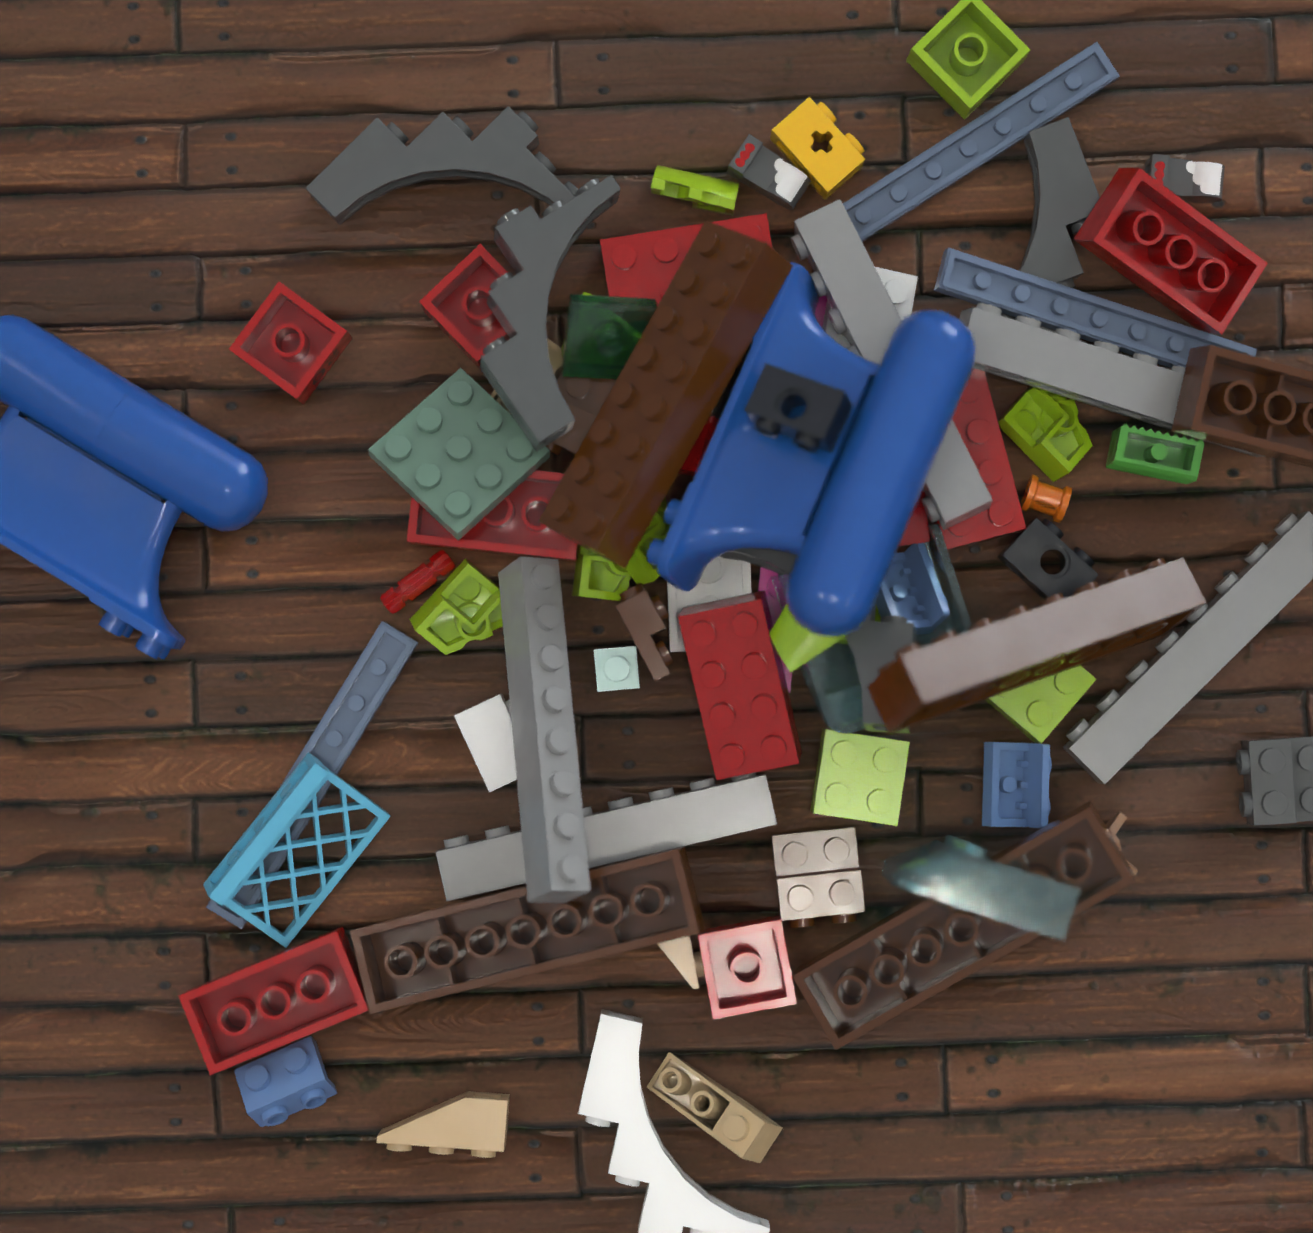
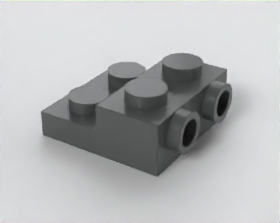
[1236,736,1313,826]

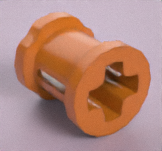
[1020,474,1072,523]

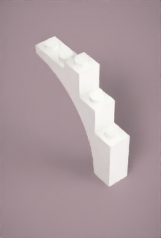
[578,1009,770,1233]

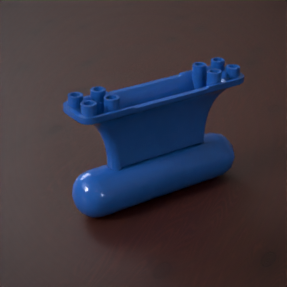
[647,262,976,637]
[0,314,268,660]

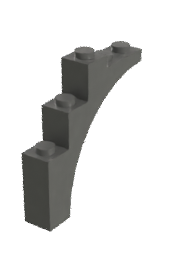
[306,106,579,225]
[1001,117,1100,333]
[480,175,621,452]
[718,548,917,733]

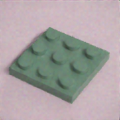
[368,368,550,540]

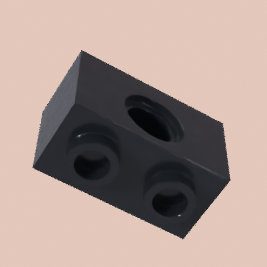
[744,363,853,453]
[997,518,1099,600]

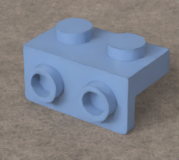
[876,543,950,635]
[982,742,1052,828]
[234,1036,337,1127]

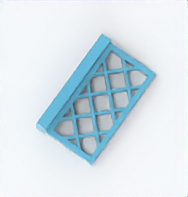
[203,752,391,948]

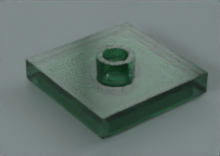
[561,294,657,379]

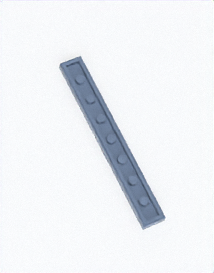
[843,42,1120,242]
[934,247,1257,368]
[206,621,419,929]

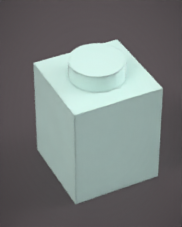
[594,646,640,692]

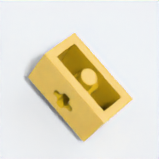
[770,97,865,200]

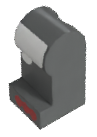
[727,134,811,210]
[1144,154,1225,203]

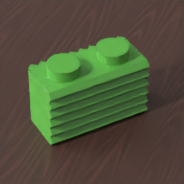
[1106,424,1205,485]

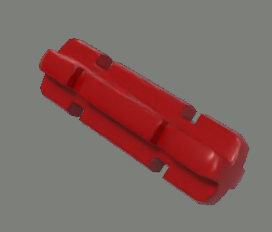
[380,550,455,614]

